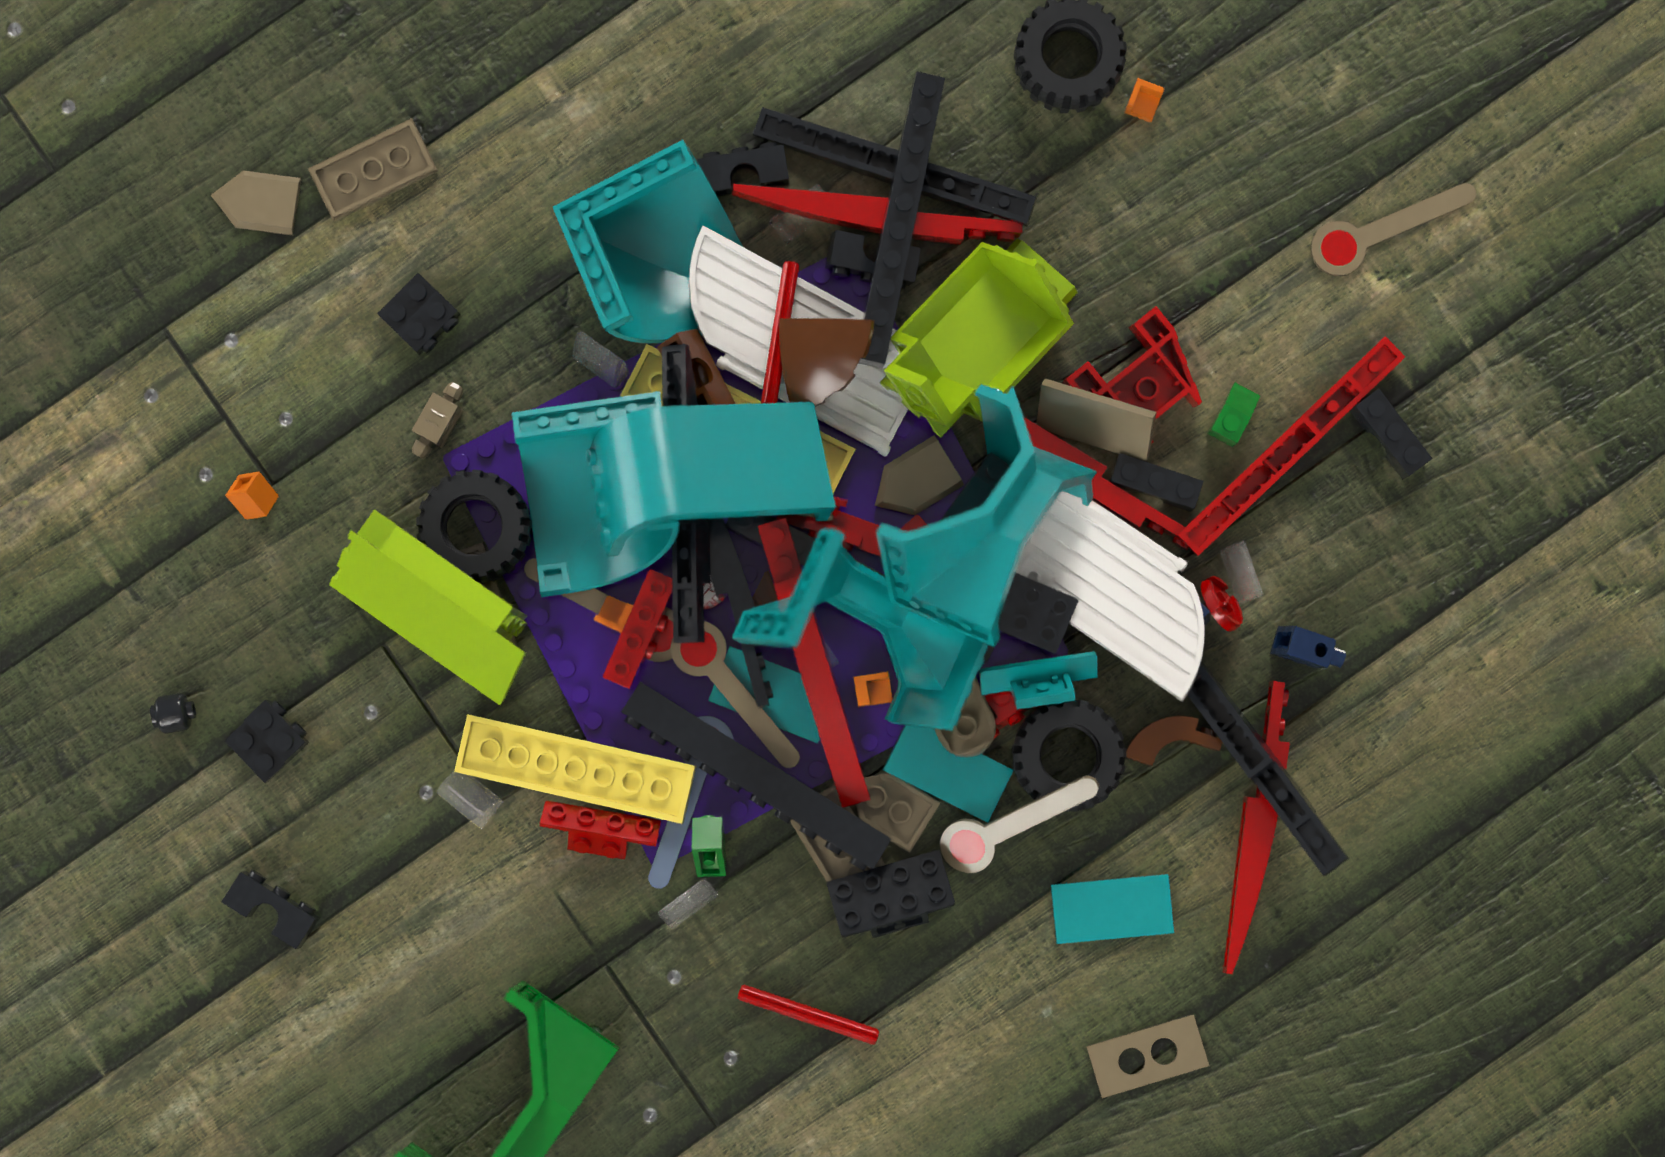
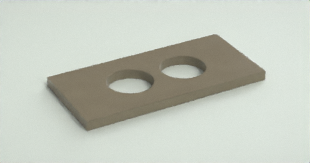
[1086,1014,1209,1098]

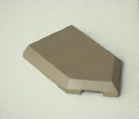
[211,171,301,236]
[874,435,964,516]
[856,773,940,853]

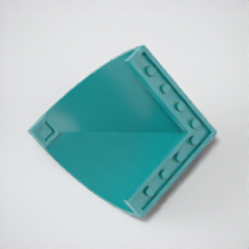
[552,140,743,343]
[512,391,679,597]

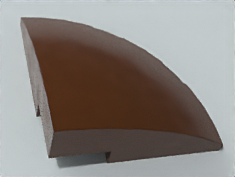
[779,318,874,407]

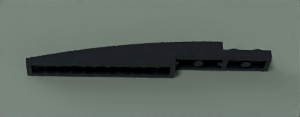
[753,107,1037,226]
[662,344,711,644]
[708,517,774,709]
[1187,661,1349,876]

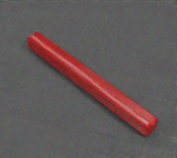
[761,261,799,403]
[738,985,879,1045]

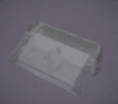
[573,331,629,388]
[1220,540,1263,604]
[437,769,504,829]
[658,877,718,929]

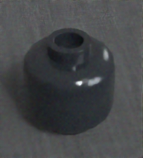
[150,693,196,734]

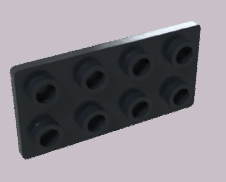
[998,572,1078,653]
[827,850,955,938]

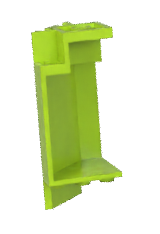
[879,239,1078,438]
[329,509,527,705]

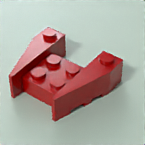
[1061,306,1202,444]

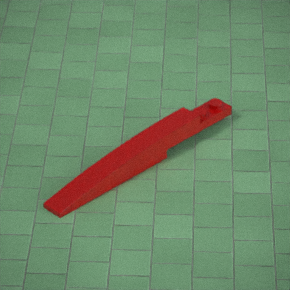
[732,184,1023,244]
[1177,336,1405,556]
[1023,417,1189,551]
[757,517,871,808]
[1222,681,1290,974]

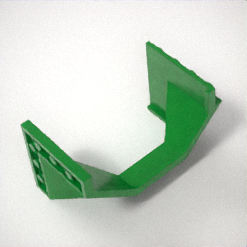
[395,980,620,1157]

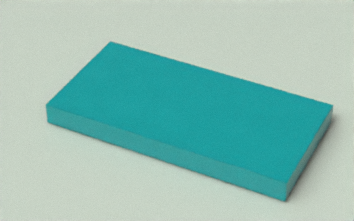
[708,646,839,743]
[882,725,1014,823]
[1051,874,1174,944]

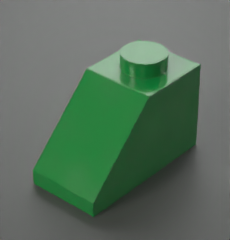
[1207,382,1260,447]
[692,815,726,877]

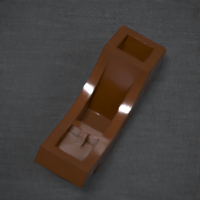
[1125,716,1223,766]

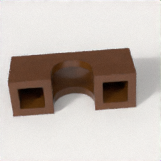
[657,329,736,405]

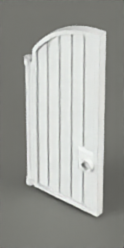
[689,226,908,457]
[1015,491,1204,701]

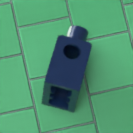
[1270,626,1346,668]

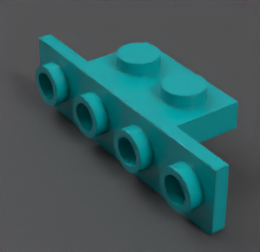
[980,651,1098,709]

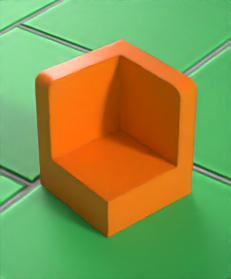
[1124,78,1165,123]
[225,472,278,520]
[594,596,633,633]
[854,672,893,708]

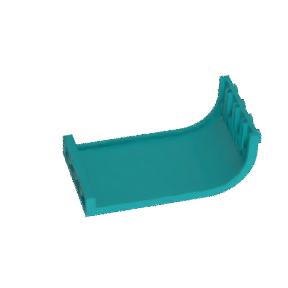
[586,402,836,557]

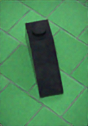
[939,452,1010,522]

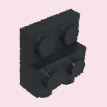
[377,273,461,355]
[225,700,310,783]

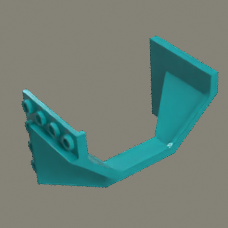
[876,384,1097,647]
[732,529,988,731]

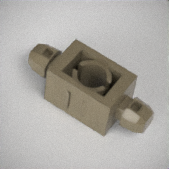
[411,382,463,459]

